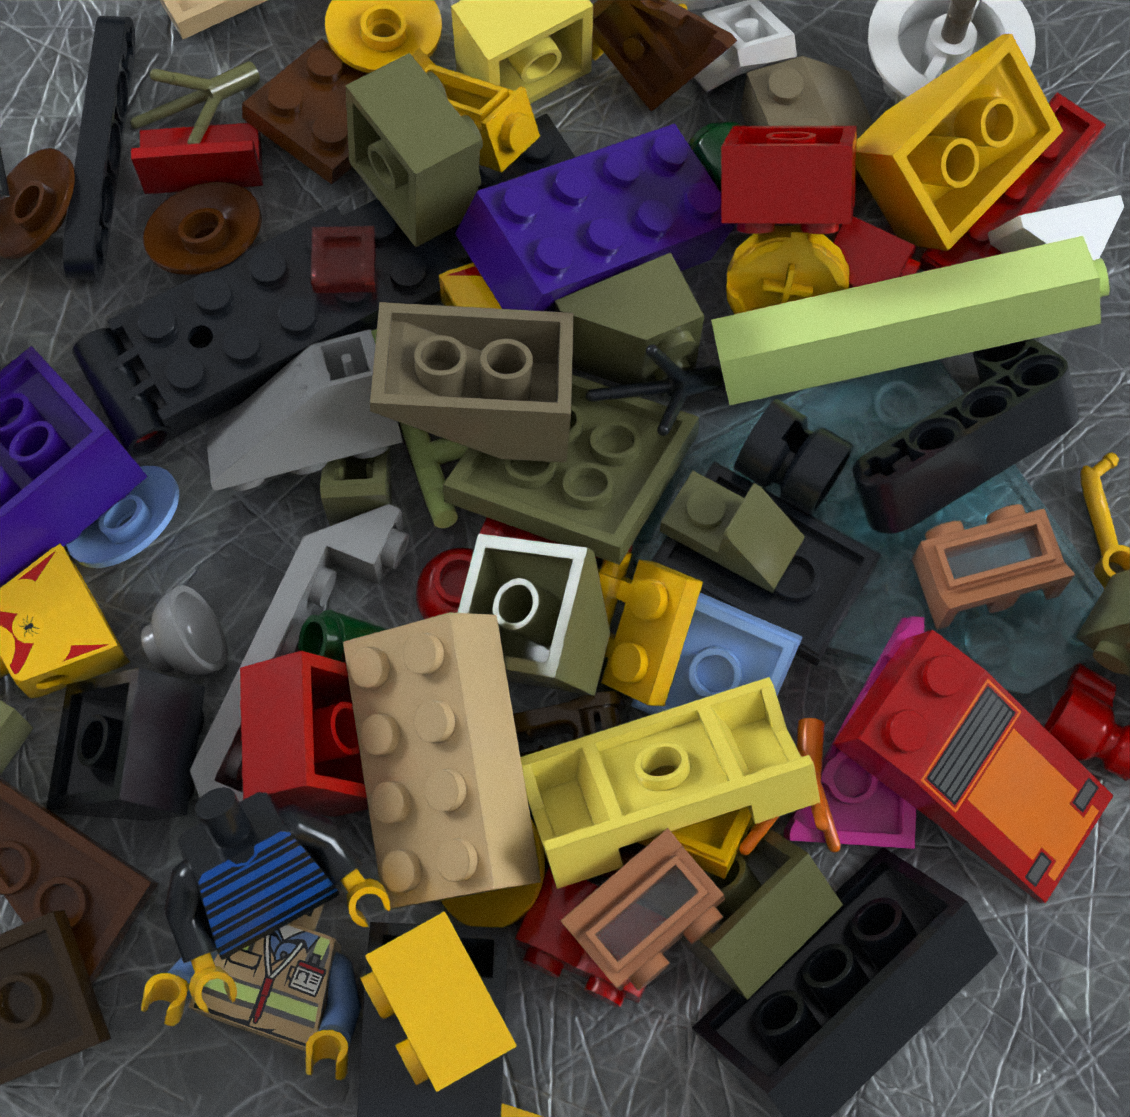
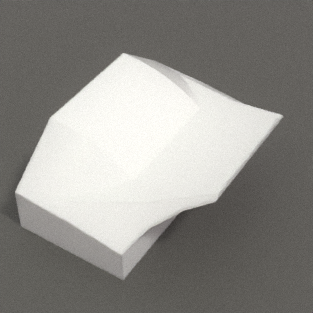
[693,0,797,92]

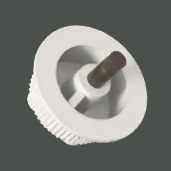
[868,0,1036,104]

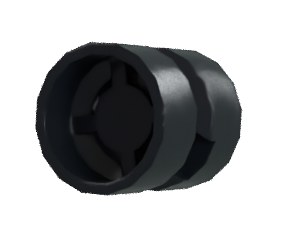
[734,399,855,516]

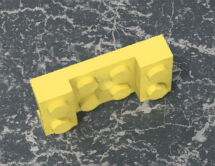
[520,677,821,889]

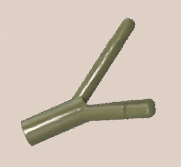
[130,61,260,144]

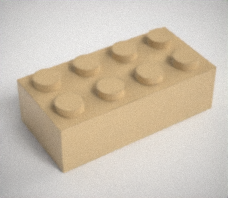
[343,612,541,910]

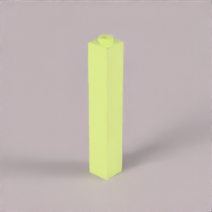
[711,236,1110,405]

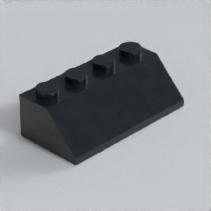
[692,847,998,1117]

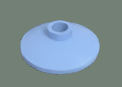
[66,466,179,568]

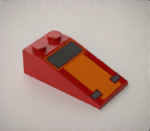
[832,629,1114,903]

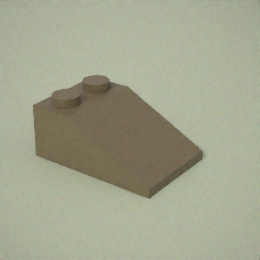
[370,302,573,462]

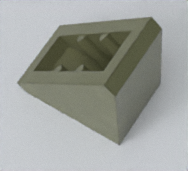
[320,446,392,526]

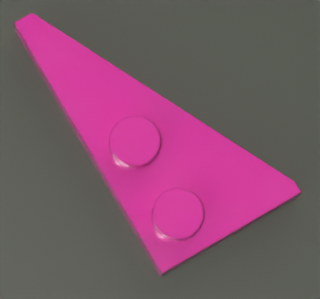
[783,616,925,849]

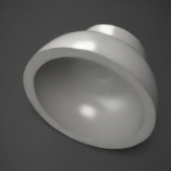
[141,585,227,675]

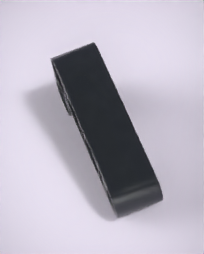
[853,339,1079,534]

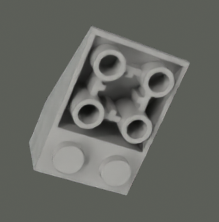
[206,329,403,491]

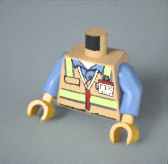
[141,904,361,1080]

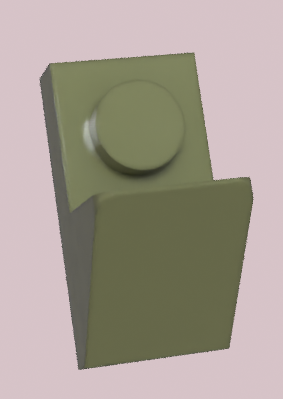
[659,470,805,593]

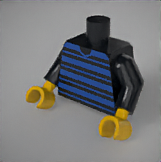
[164,787,390,1013]

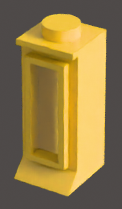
[412,48,540,173]

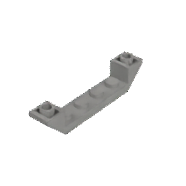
[190,504,409,802]

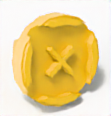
[726,224,849,314]

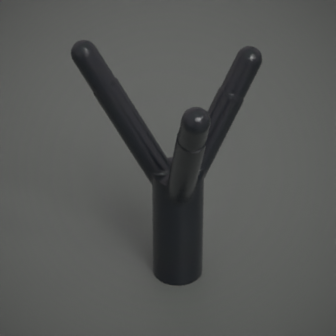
[585,344,723,436]

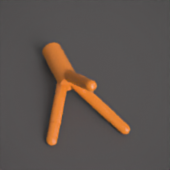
[739,718,841,855]

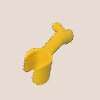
[1080,452,1130,589]

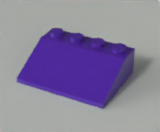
[0,346,148,588]

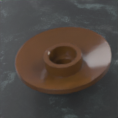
[0,148,75,259]
[143,182,262,275]

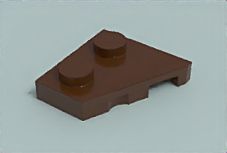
[592,0,737,112]

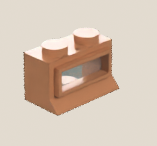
[912,504,1076,630]
[560,828,725,991]

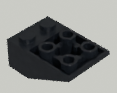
[357,922,508,1117]

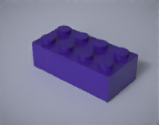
[455,123,737,312]

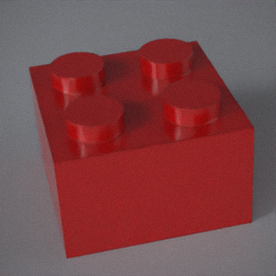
[721,126,857,234]
[240,651,369,817]

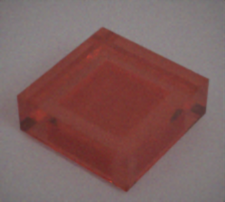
[311,226,376,293]

